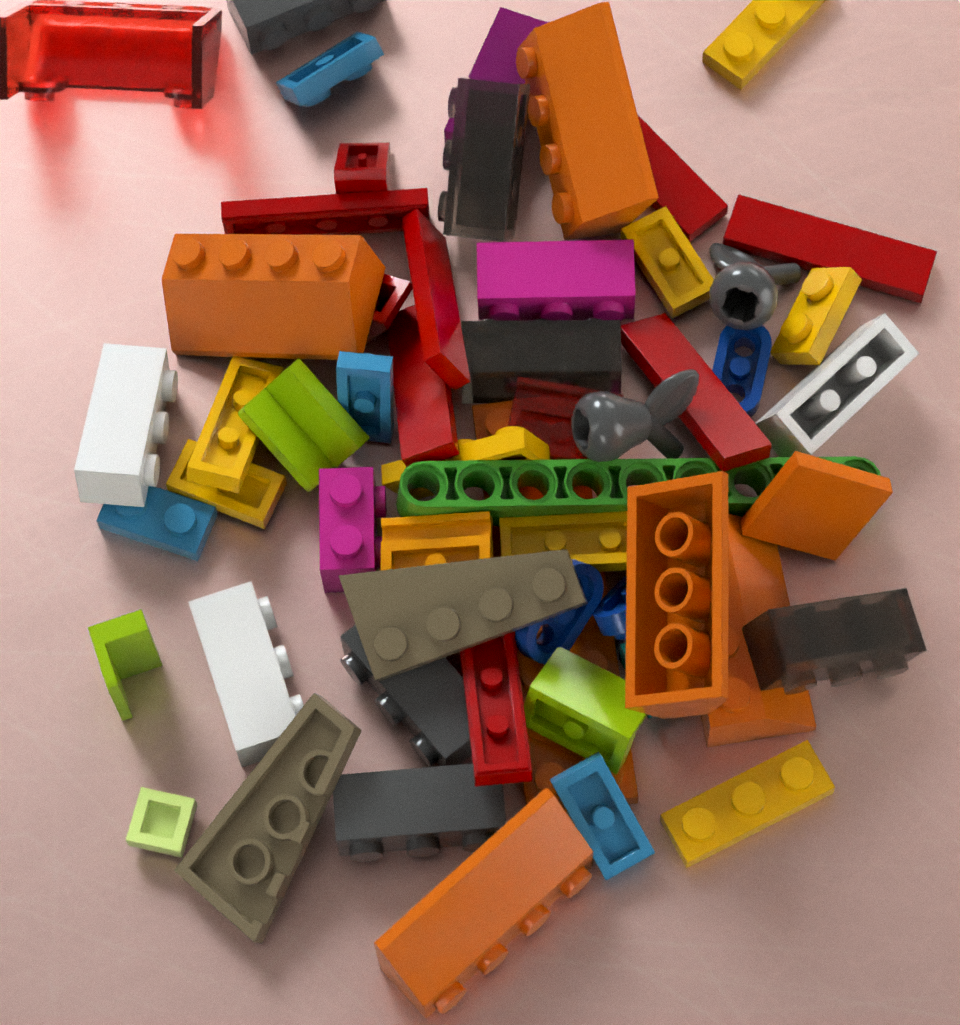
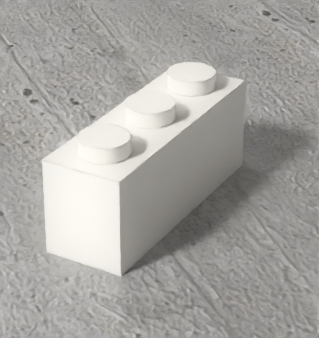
[755,313,919,457]
[74,343,178,507]
[188,581,304,767]

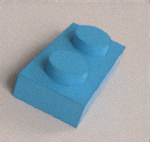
[275,31,384,107]
[336,351,394,443]
[96,486,218,561]
[549,752,655,881]

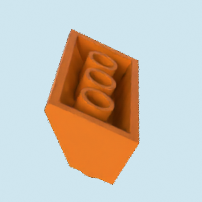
[516,2,659,240]
[161,234,386,360]
[625,471,728,719]
[700,514,816,748]
[374,787,593,1019]

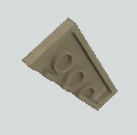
[338,549,588,682]
[174,693,362,944]

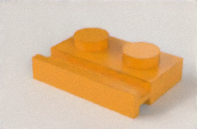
[381,511,493,570]

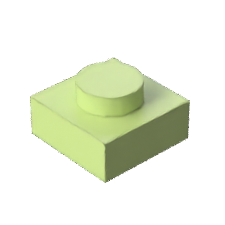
[126,787,197,858]

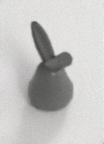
[709,243,801,330]
[571,369,699,462]

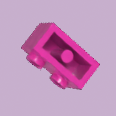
[319,467,387,593]

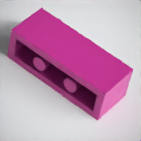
[477,240,636,326]

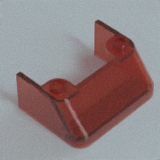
[0,0,222,109]

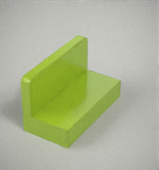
[238,358,370,492]
[88,609,163,721]
[524,647,647,775]

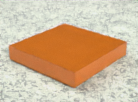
[740,451,893,561]

